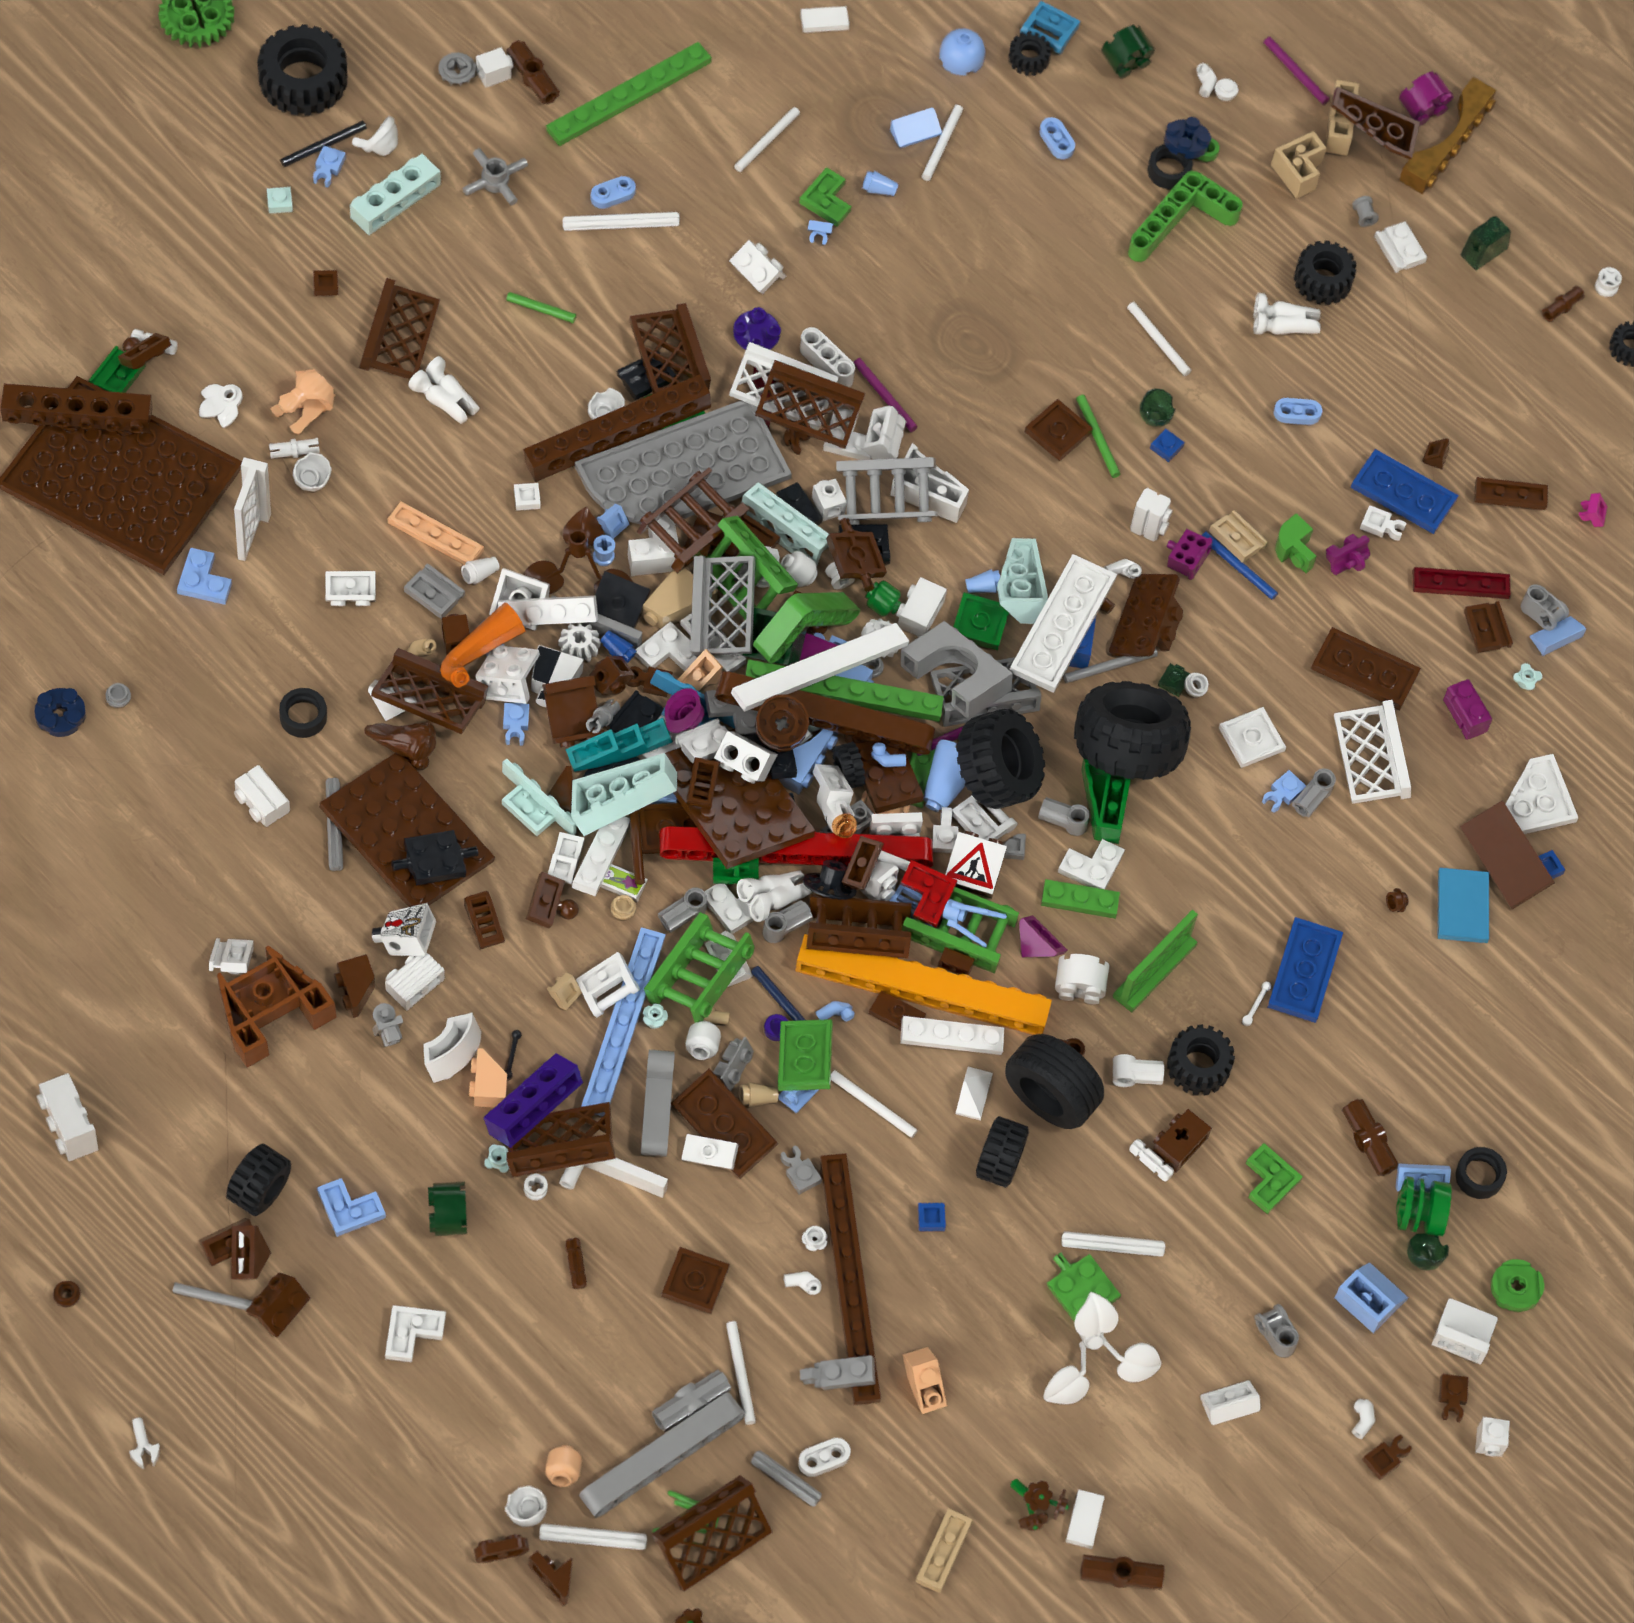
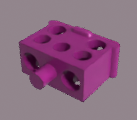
[1166,529,1212,580]

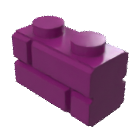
[1443,679,1493,740]

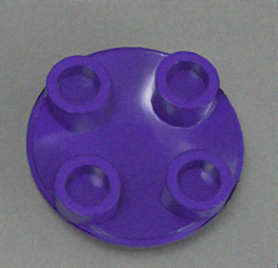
[733,307,781,350]

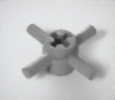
[463,148,528,205]

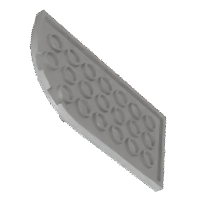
[575,400,792,524]

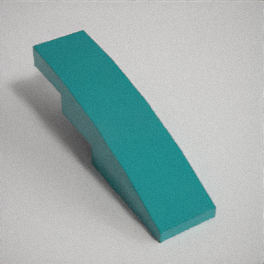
[566,718,673,772]

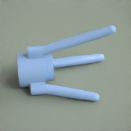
[943,899,1007,948]

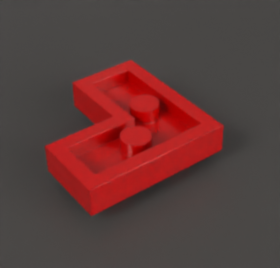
[901,860,958,927]

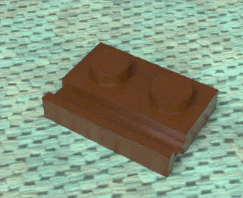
[1464,601,1513,653]

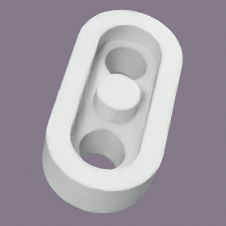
[798,1438,850,1477]

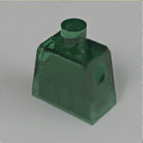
[1460,216,1511,271]

